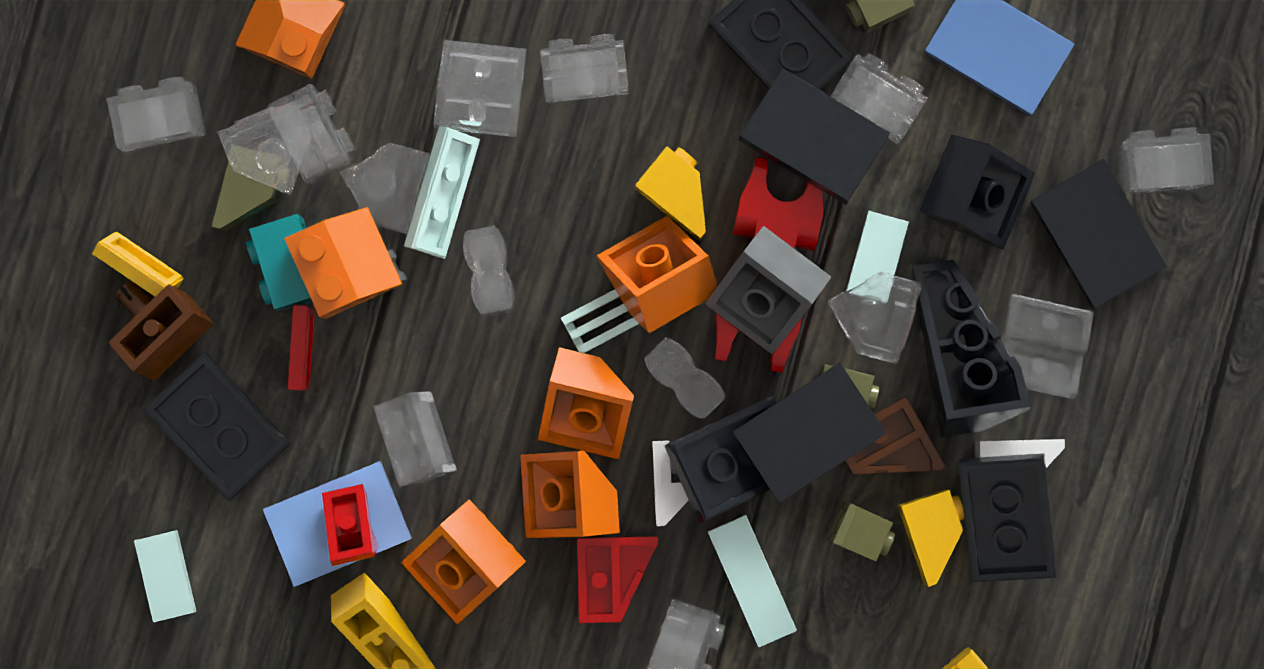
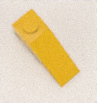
[331,573,436,669]

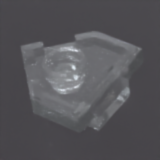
[217,100,313,195]
[340,143,431,235]
[828,272,921,364]

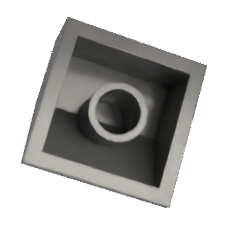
[705,226,831,354]

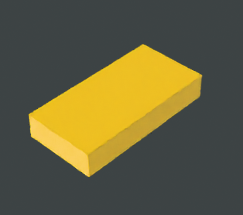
[92,232,184,297]

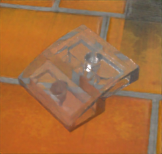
[433,40,527,137]
[1000,293,1094,399]

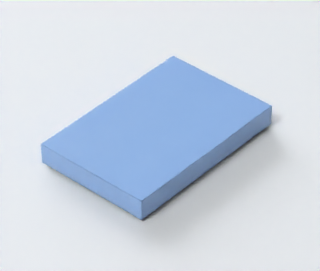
[263,461,412,587]

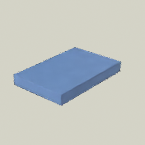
[923,0,1075,116]

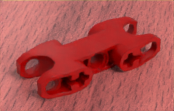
[714,157,824,373]

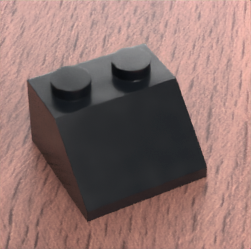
[920,134,1035,250]

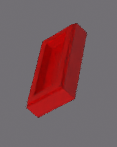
[288,305,315,391]

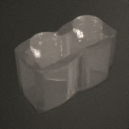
[463,226,516,317]
[644,338,725,420]

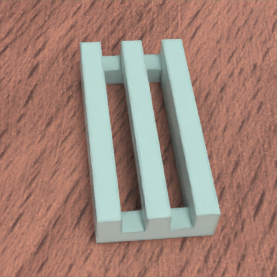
[561,289,639,353]

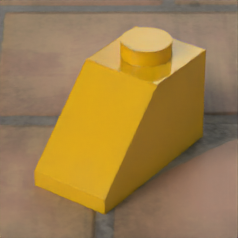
[635,147,706,241]
[897,489,964,587]

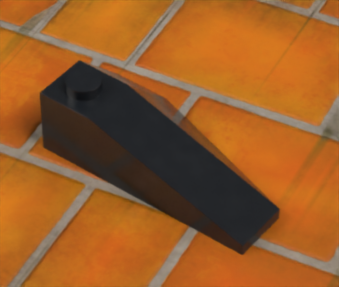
[912,260,1031,437]

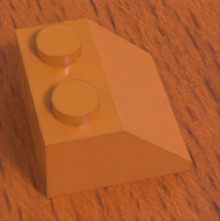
[284,207,403,319]
[597,216,718,333]
[401,499,526,625]

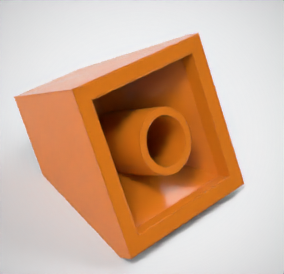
[235,0,346,80]
[538,347,634,460]
[520,451,620,538]

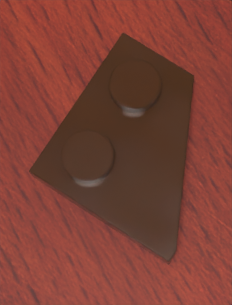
[845,397,946,474]

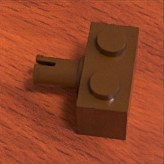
[108,281,214,381]

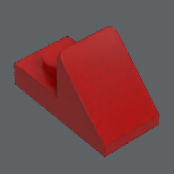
[322,484,378,566]

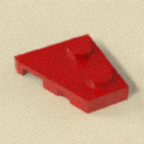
[577,536,658,623]

